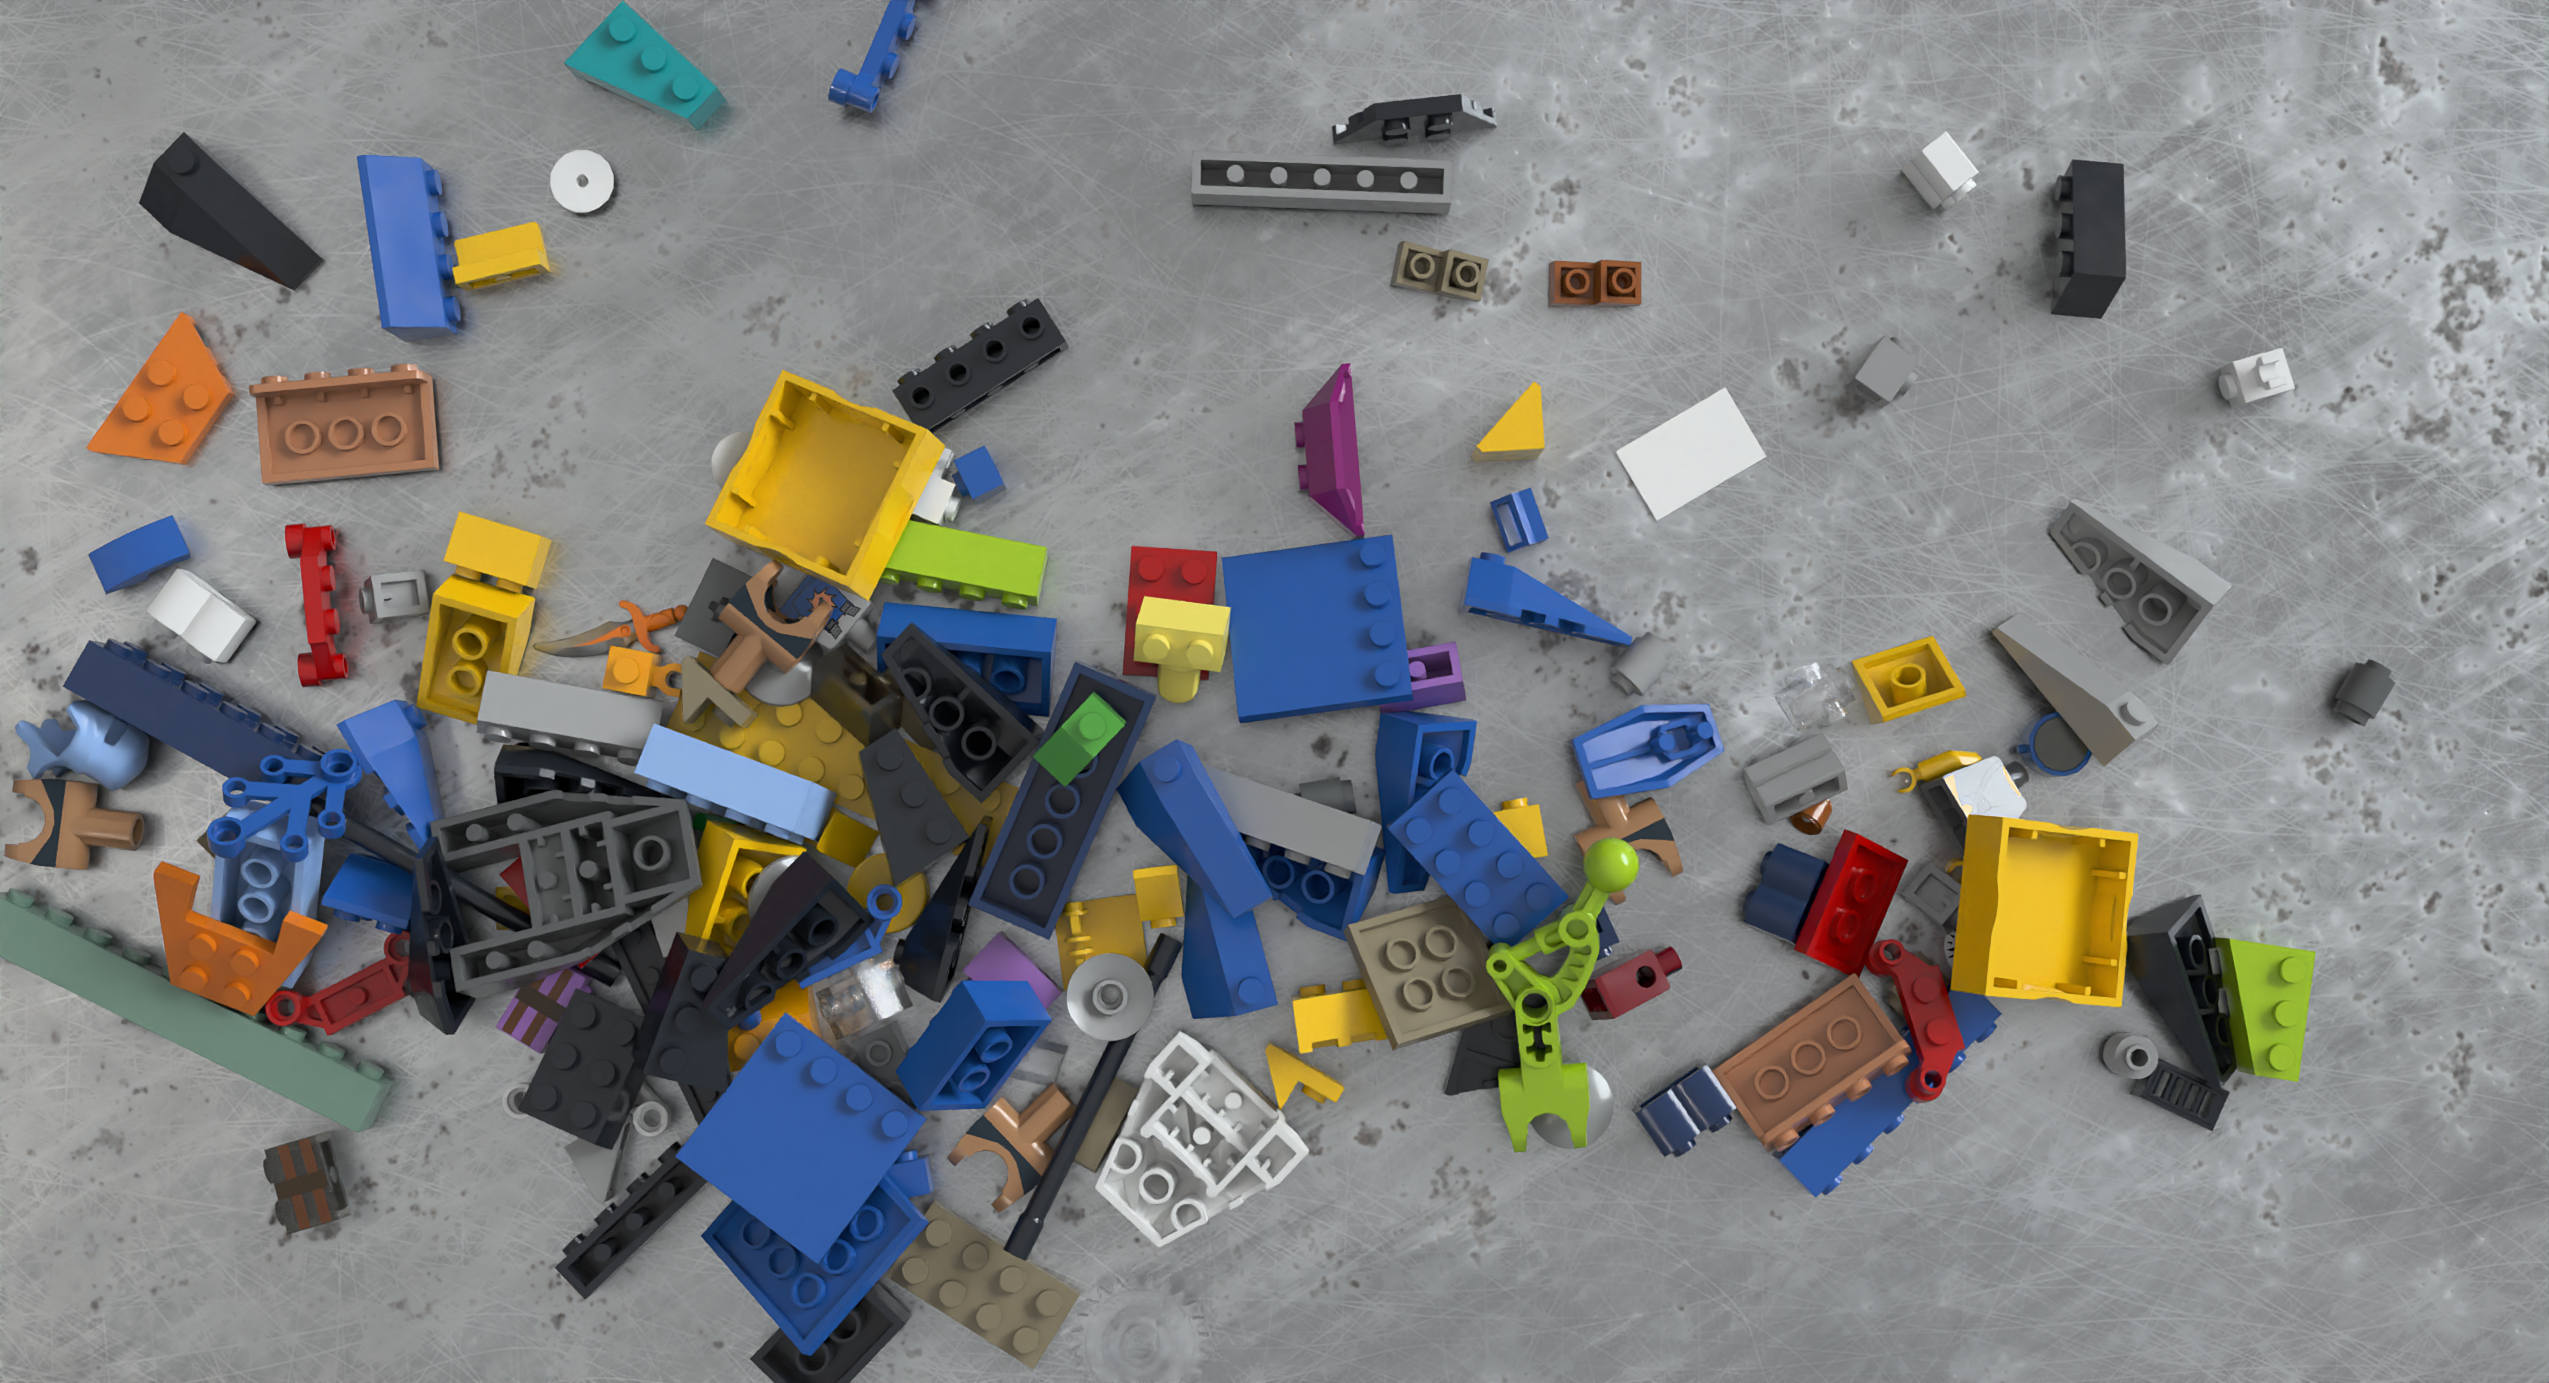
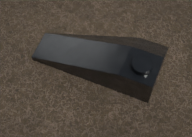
[139,132,324,291]
[881,622,1044,803]
[494,742,675,805]
[893,815,993,1003]
[407,837,476,1035]
[701,851,875,1030]
[2126,894,2237,1089]

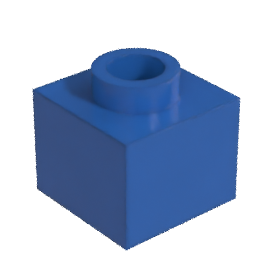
[952,445,1007,504]
[886,1149,935,1198]

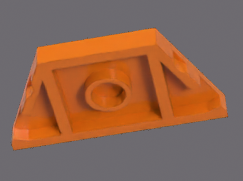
[86,312,235,465]

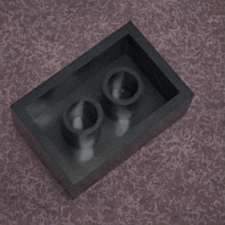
[518,988,647,1150]
[750,1282,912,1383]

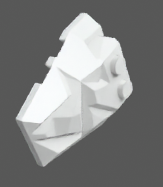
[1095,1031,1309,1248]

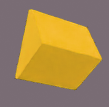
[1470,381,1545,463]
[1851,636,1966,725]

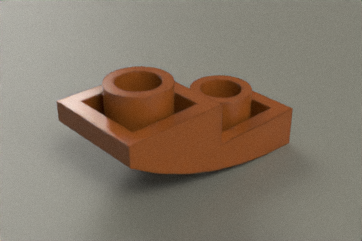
[1549,260,1641,307]

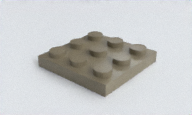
[1343,896,1513,1050]

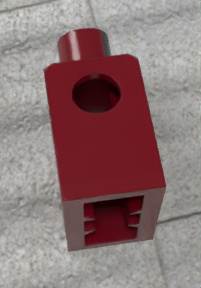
[1580,946,1682,1020]

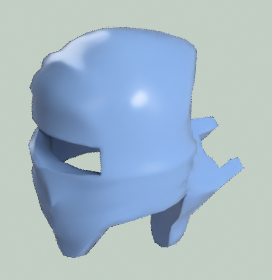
[15,700,150,791]

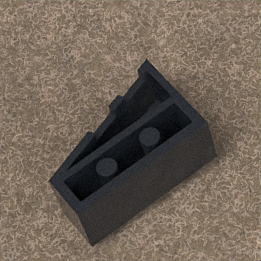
[2051,159,2126,319]
[858,728,969,889]

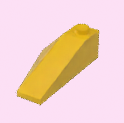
[685,820,807,957]

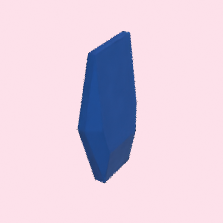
[1570,704,1725,800]

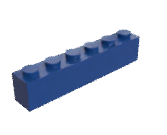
[1772,979,2002,1198]

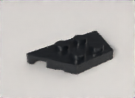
[1332,94,1497,145]
[1443,938,1547,1096]

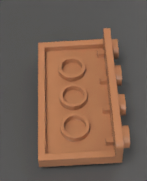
[249,364,439,486]
[1712,973,1913,1152]

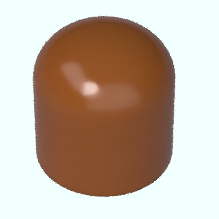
[1790,799,1832,835]

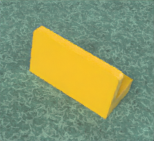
[452,222,550,292]

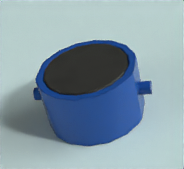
[2017,712,2092,777]

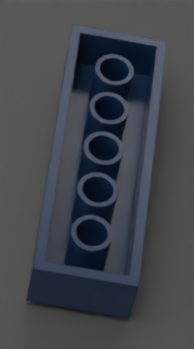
[63,638,342,802]
[968,660,1157,940]

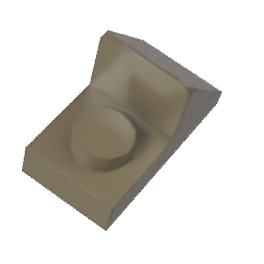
[681,655,759,728]

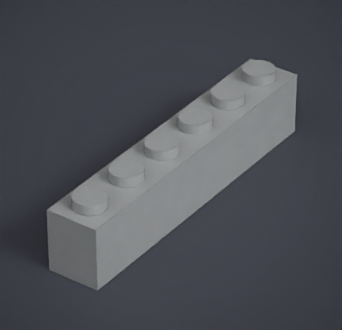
[1191,151,1453,214]
[1117,741,1382,879]

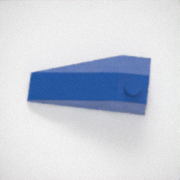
[1458,552,1632,648]
[337,700,456,873]
[1375,711,1477,894]
[1116,739,1274,919]
[1239,832,1385,942]

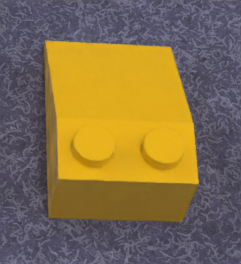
[416,574,535,725]

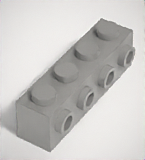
[477,670,664,766]

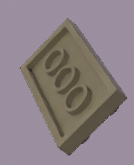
[886,1200,1081,1369]

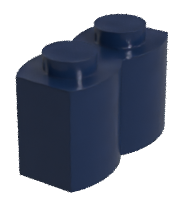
[1743,843,1829,945]
[1632,1062,1737,1158]

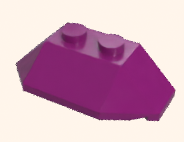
[1294,363,1365,540]

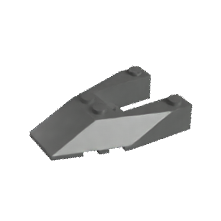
[430,790,703,998]

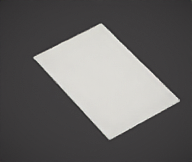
[1615,387,1767,521]

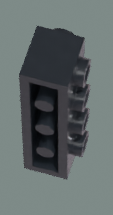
[892,298,1069,434]
[555,1141,709,1299]

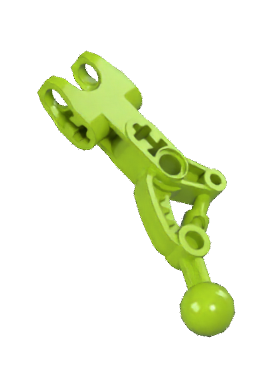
[1486,837,1639,1152]

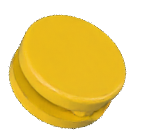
[847,853,930,933]

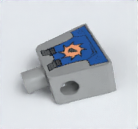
[778,574,878,655]

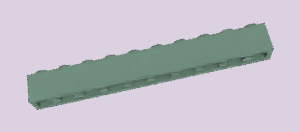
[0,888,394,1133]

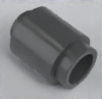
[2333,659,2395,726]
[1293,777,1357,814]

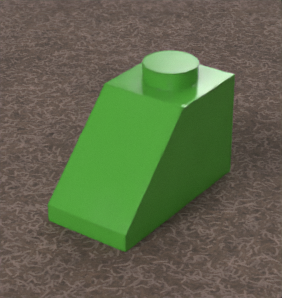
[1033,692,1126,787]

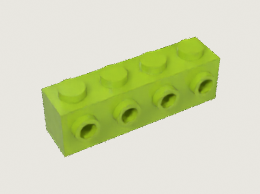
[878,520,1048,610]

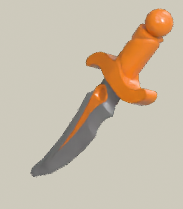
[533,600,688,657]

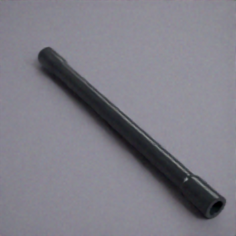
[309,795,622,987]
[1003,933,1183,1261]

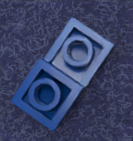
[88,515,190,595]

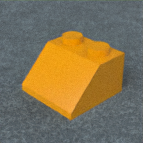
[727,980,822,1072]

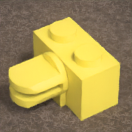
[1134,596,1231,703]

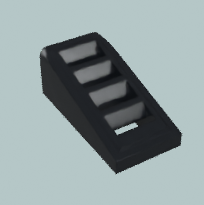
[2131,1058,2230,1131]

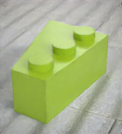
[2215,937,2316,1082]

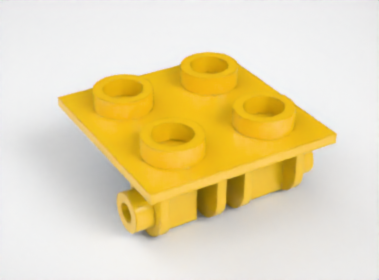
[1055,894,1147,991]

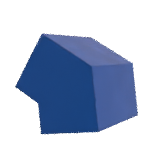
[1490,487,1549,553]

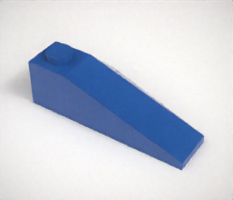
[1181,875,1278,1019]

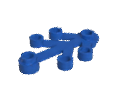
[207,749,362,863]

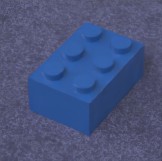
[896,980,1052,1111]

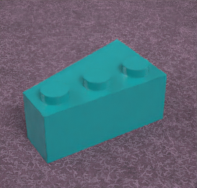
[563,1,726,131]

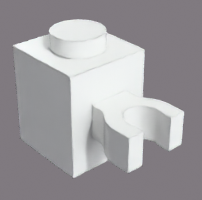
[2219,348,2295,409]
[911,448,962,527]

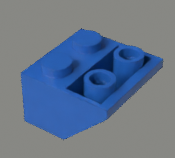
[321,853,413,935]

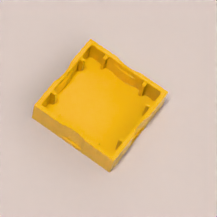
[705,370,945,601]
[1950,814,2138,1007]

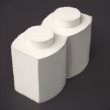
[1901,131,1979,211]
[146,568,257,664]

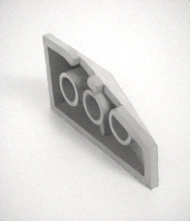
[2050,498,2232,665]
[1992,613,2159,767]

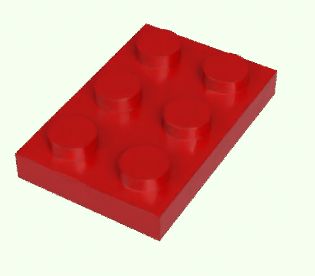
[1122,546,1218,681]
[1794,829,1909,978]

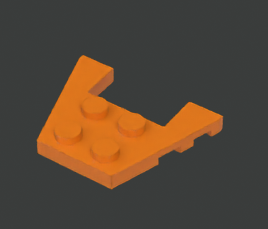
[153,861,328,1016]

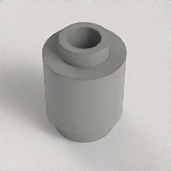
[1609,632,1673,697]
[2103,1033,2158,1079]

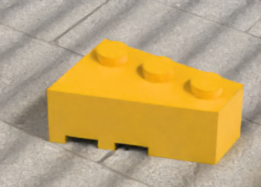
[1291,978,1388,1054]

